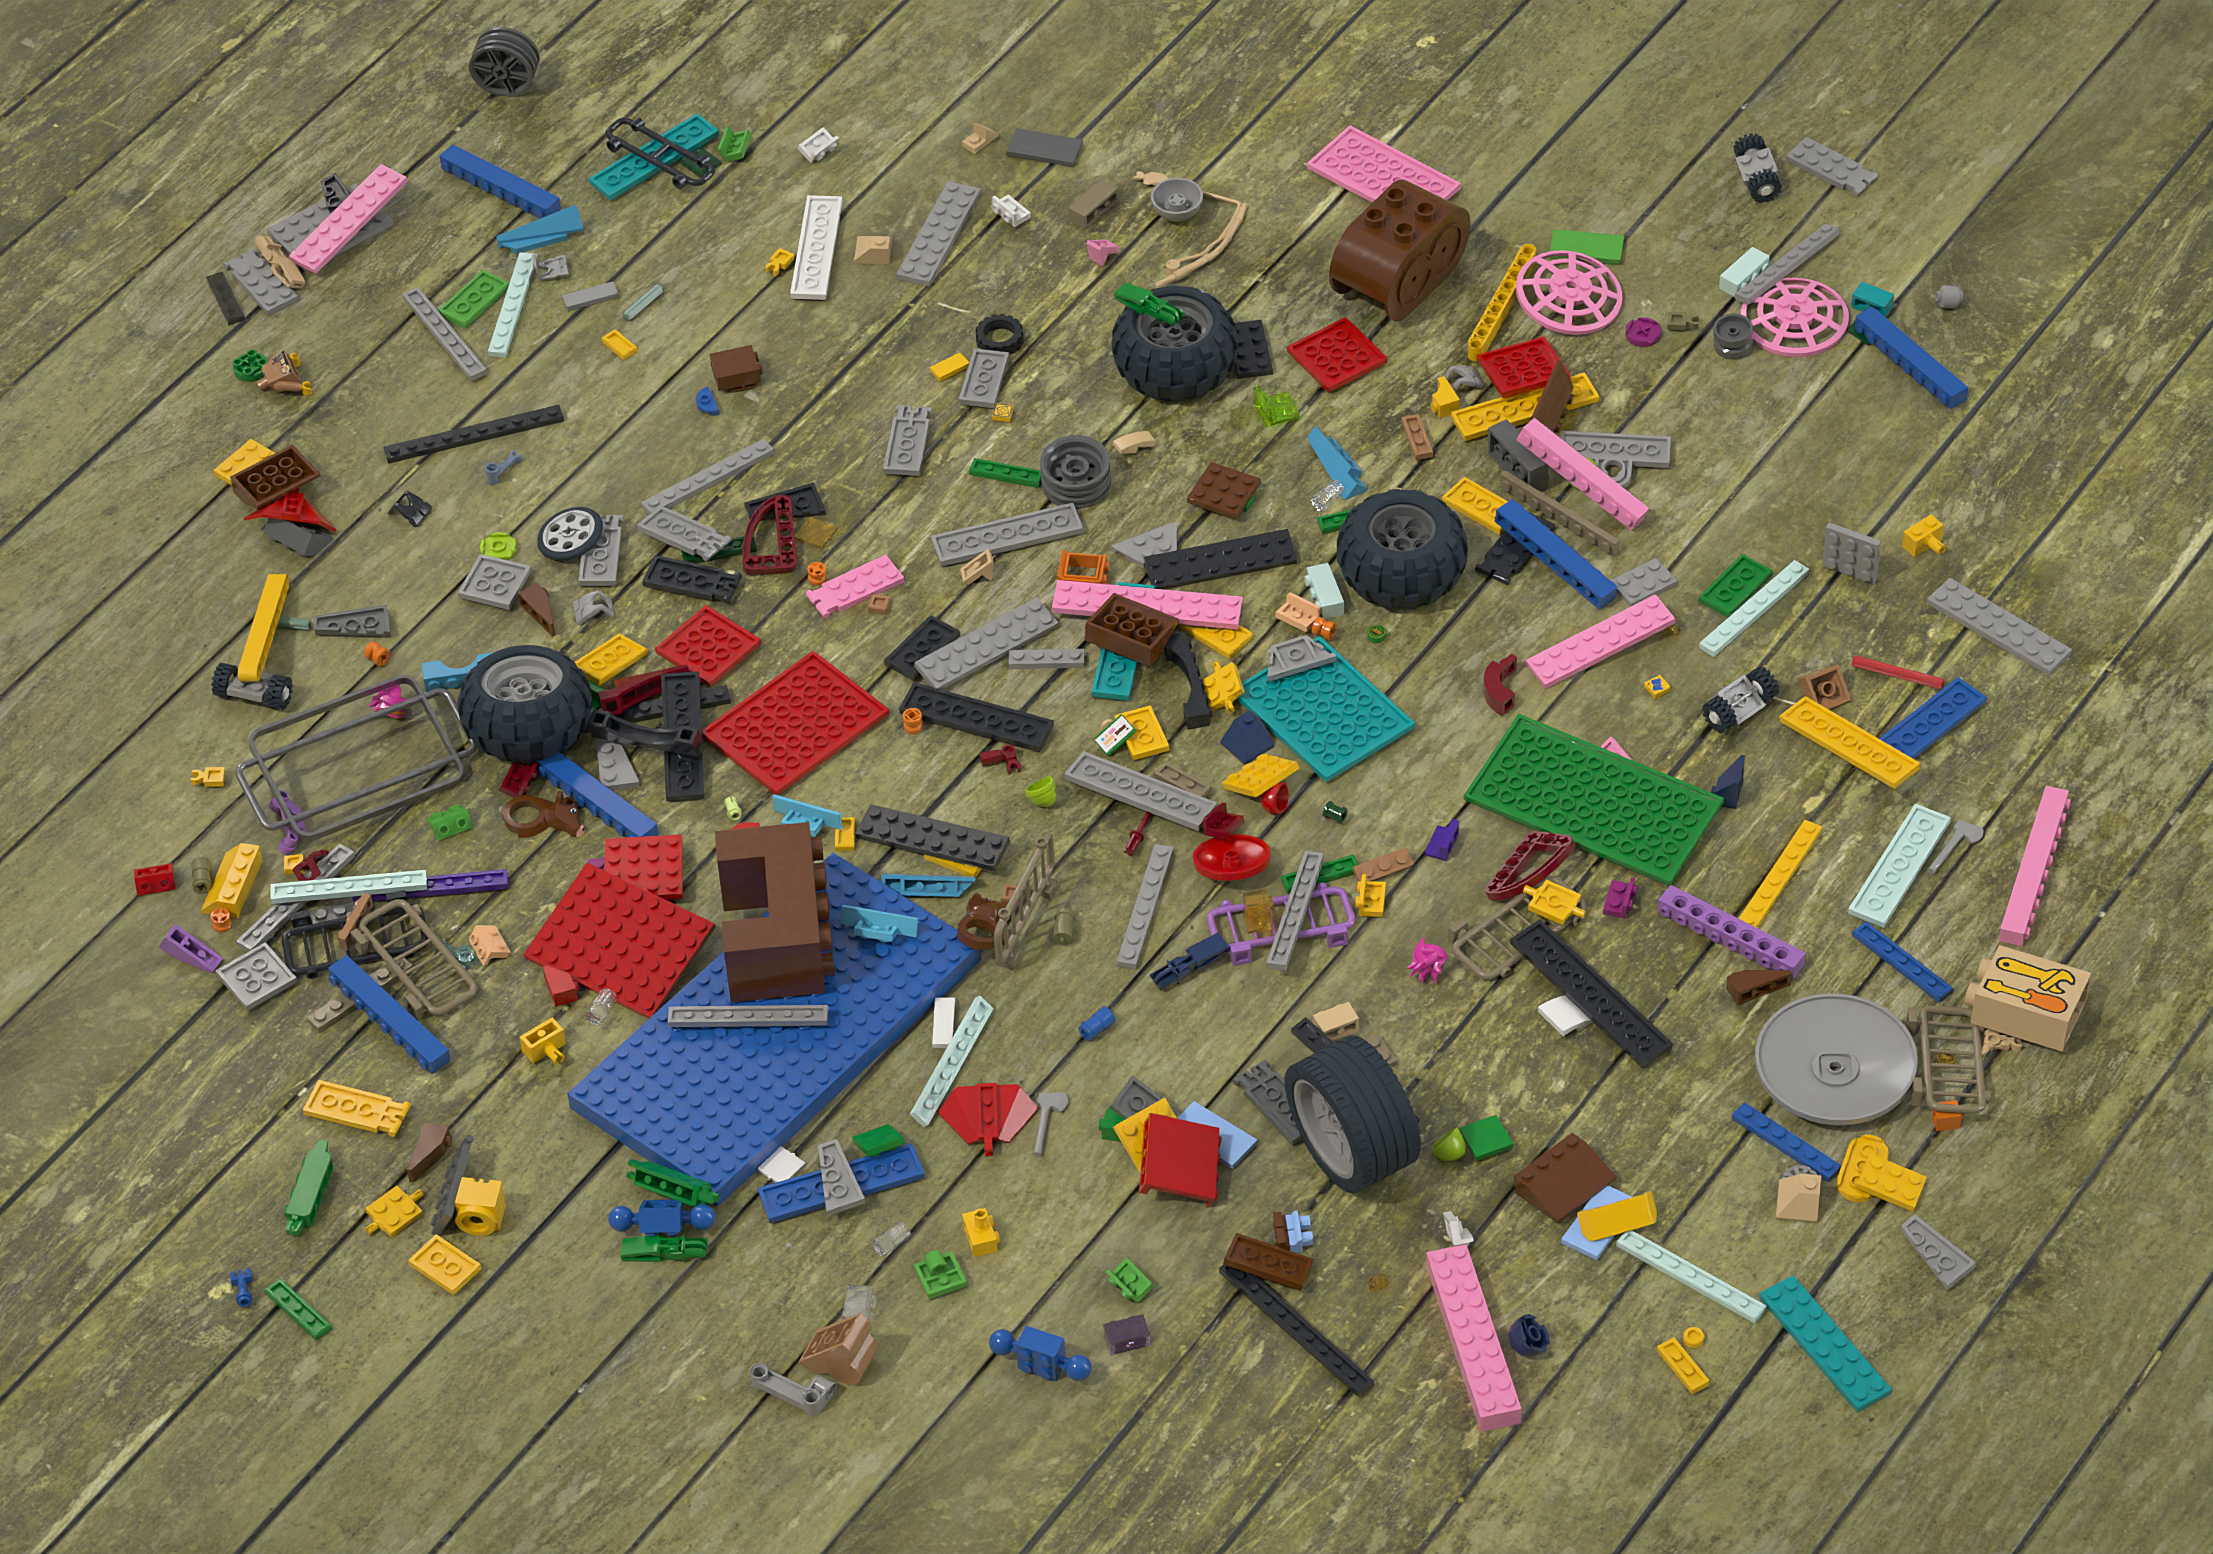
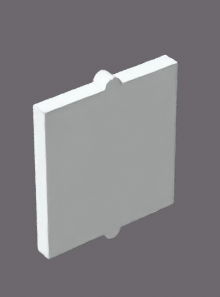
[757,1147,806,1183]

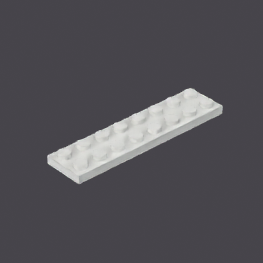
[790,195,843,300]

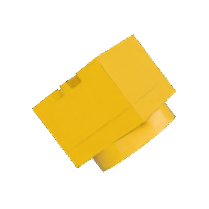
[455,1177,506,1236]

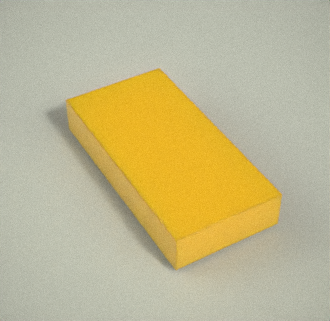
[601,329,638,360]
[930,352,970,382]
[835,817,855,852]

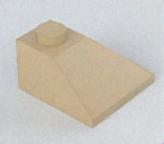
[854,236,893,264]
[1776,1174,1821,1223]

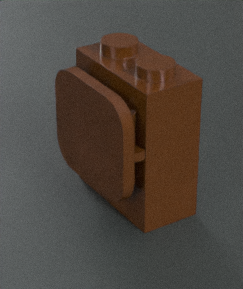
[709,345,763,393]

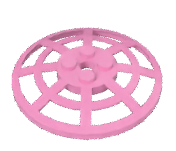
[1516,250,1622,335]
[1741,278,1849,357]

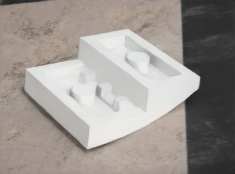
[1538,996,1593,1036]

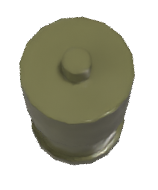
[191,857,212,894]
[1053,908,1074,945]

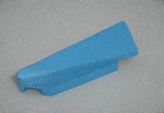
[496,205,584,254]
[1307,426,1368,500]
[881,873,976,897]

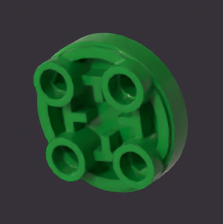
[232,349,268,382]

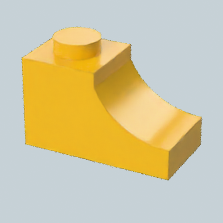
[1430,376,1460,419]

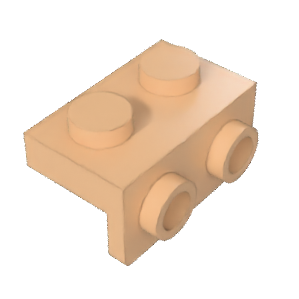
[1275,592,1320,632]
[469,925,511,966]

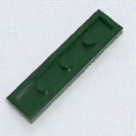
[681,536,757,563]

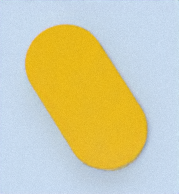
[1837,1134,1889,1202]

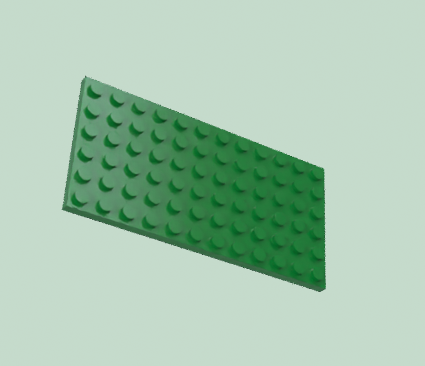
[1463,713,1724,886]

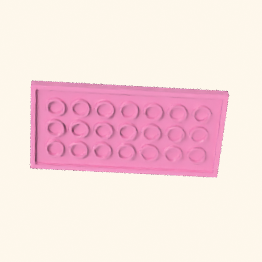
[1307,126,1461,203]

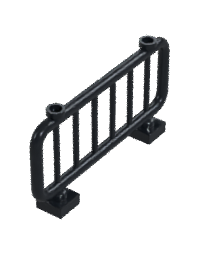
[282,890,429,979]

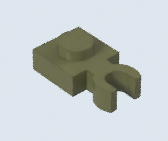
[1667,312,1699,330]

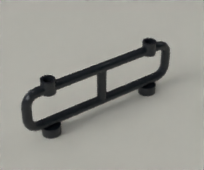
[605,117,715,190]

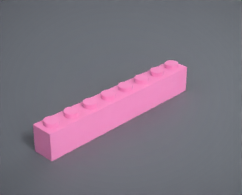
[1516,418,1650,530]

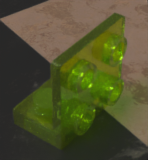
[1253,386,1300,427]

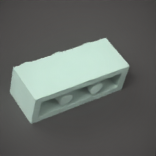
[1719,247,1770,297]
[1304,563,1344,619]

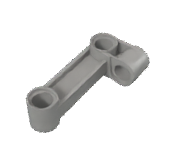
[750,1363,837,1416]

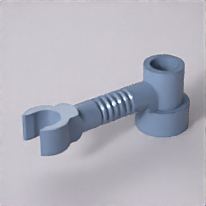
[485,450,522,485]

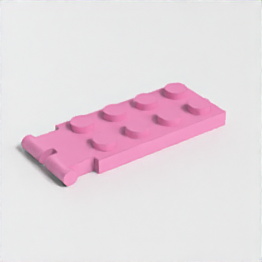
[805,555,905,619]

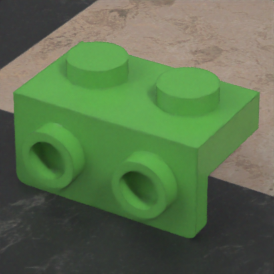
[718,127,752,162]
[426,805,473,841]
[1106,1257,1155,1303]

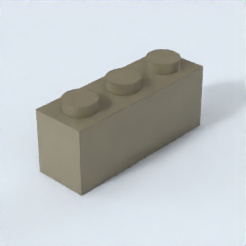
[1068,179,1119,229]

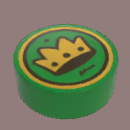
[1367,625,1386,643]

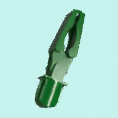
[1114,282,1185,326]
[620,1234,708,1263]

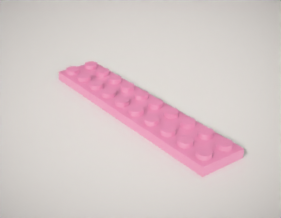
[1052,580,1243,629]

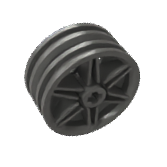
[469,27,540,97]
[1040,435,1111,509]

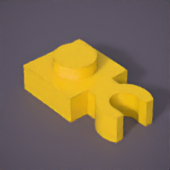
[765,248,795,276]
[191,767,226,787]

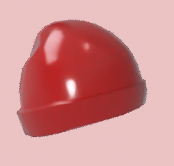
[1259,782,1289,815]

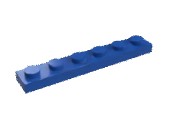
[1732,1102,1841,1182]

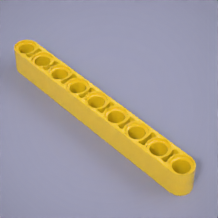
[1468,244,1536,361]
[238,574,289,682]

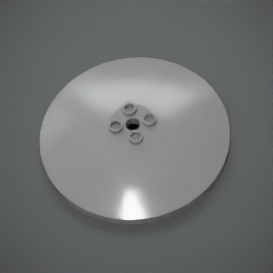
[1755,994,1917,1125]

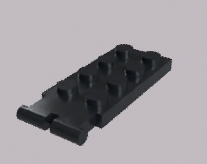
[1475,512,1555,585]
[642,555,742,604]

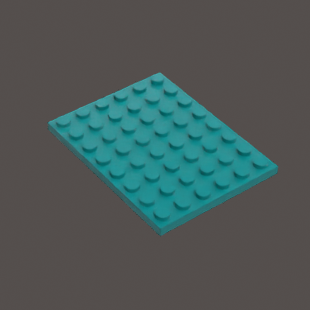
[1236,636,1415,783]

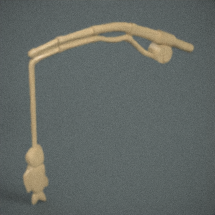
[1132,171,1248,288]

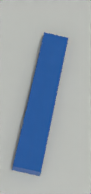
[1852,921,1953,1003]

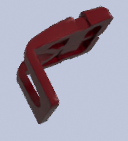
[293,849,329,881]

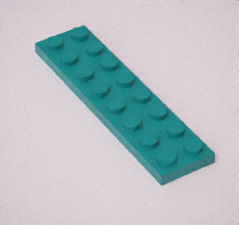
[588,113,719,201]
[1091,582,1155,701]
[1759,1275,1892,1413]

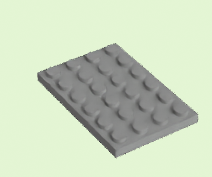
[267,183,394,271]

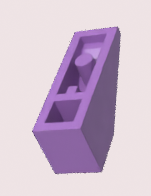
[159,924,223,973]

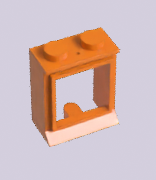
[1057,549,1110,584]

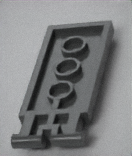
[1232,1060,1303,1146]
[430,1135,473,1236]

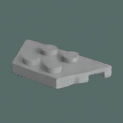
[1112,521,1177,569]
[1268,635,1336,681]

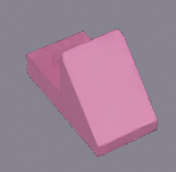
[1087,240,1120,266]

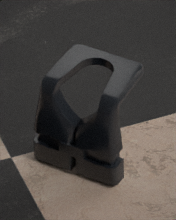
[387,490,432,527]

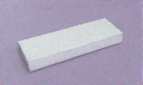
[932,998,955,1048]

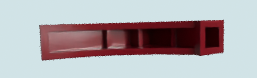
[598,664,689,715]

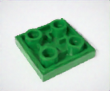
[1459,1115,1513,1161]
[852,1124,905,1157]

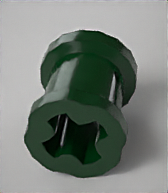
[1323,801,1348,824]

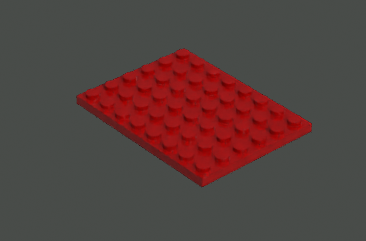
[702,651,890,795]
[523,863,716,1019]

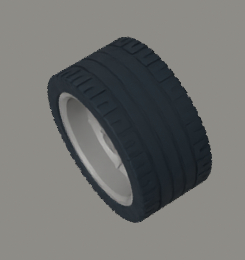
[1284,1035,1421,1193]

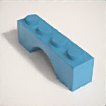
[422,652,494,692]

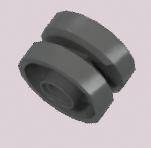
[1713,313,1754,360]

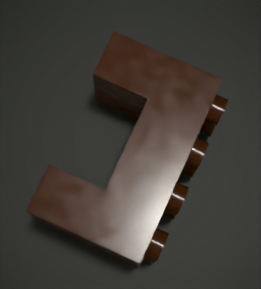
[715,822,835,1002]

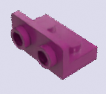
[1603,877,1638,919]

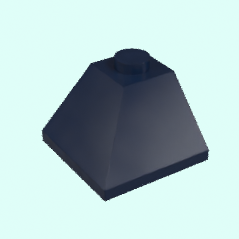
[1220,710,1274,765]
[1711,755,1745,809]

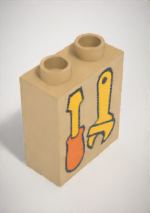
[1964,945,2091,1052]

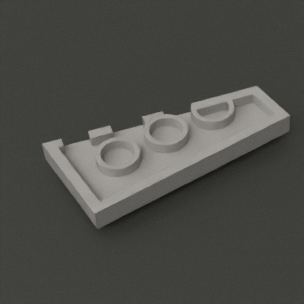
[596,738,640,790]
[818,1139,865,1216]
[1900,1214,1976,1290]

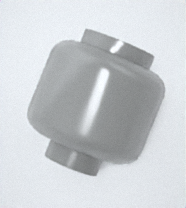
[1935,285,1963,309]

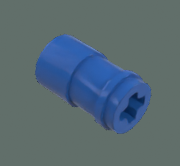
[1078,1006,1116,1041]

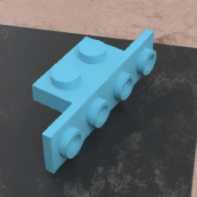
[772,794,843,837]
[840,905,918,942]

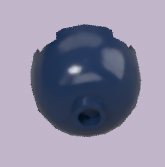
[1508,1314,1550,1357]

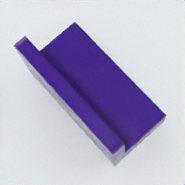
[1425,819,1459,861]

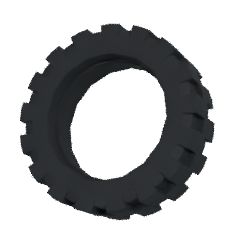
[976,314,1024,354]

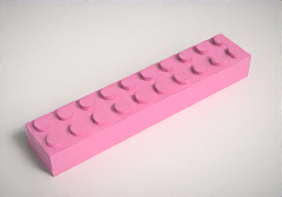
[1426,1244,1521,1432]

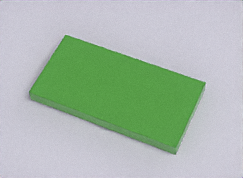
[1549,229,1624,265]
[438,270,510,329]

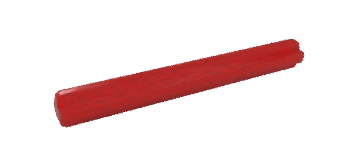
[1852,655,1944,689]

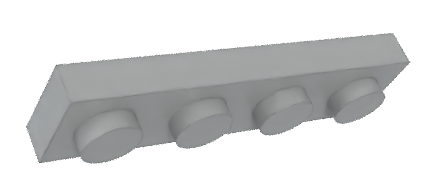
[1009,649,1085,669]

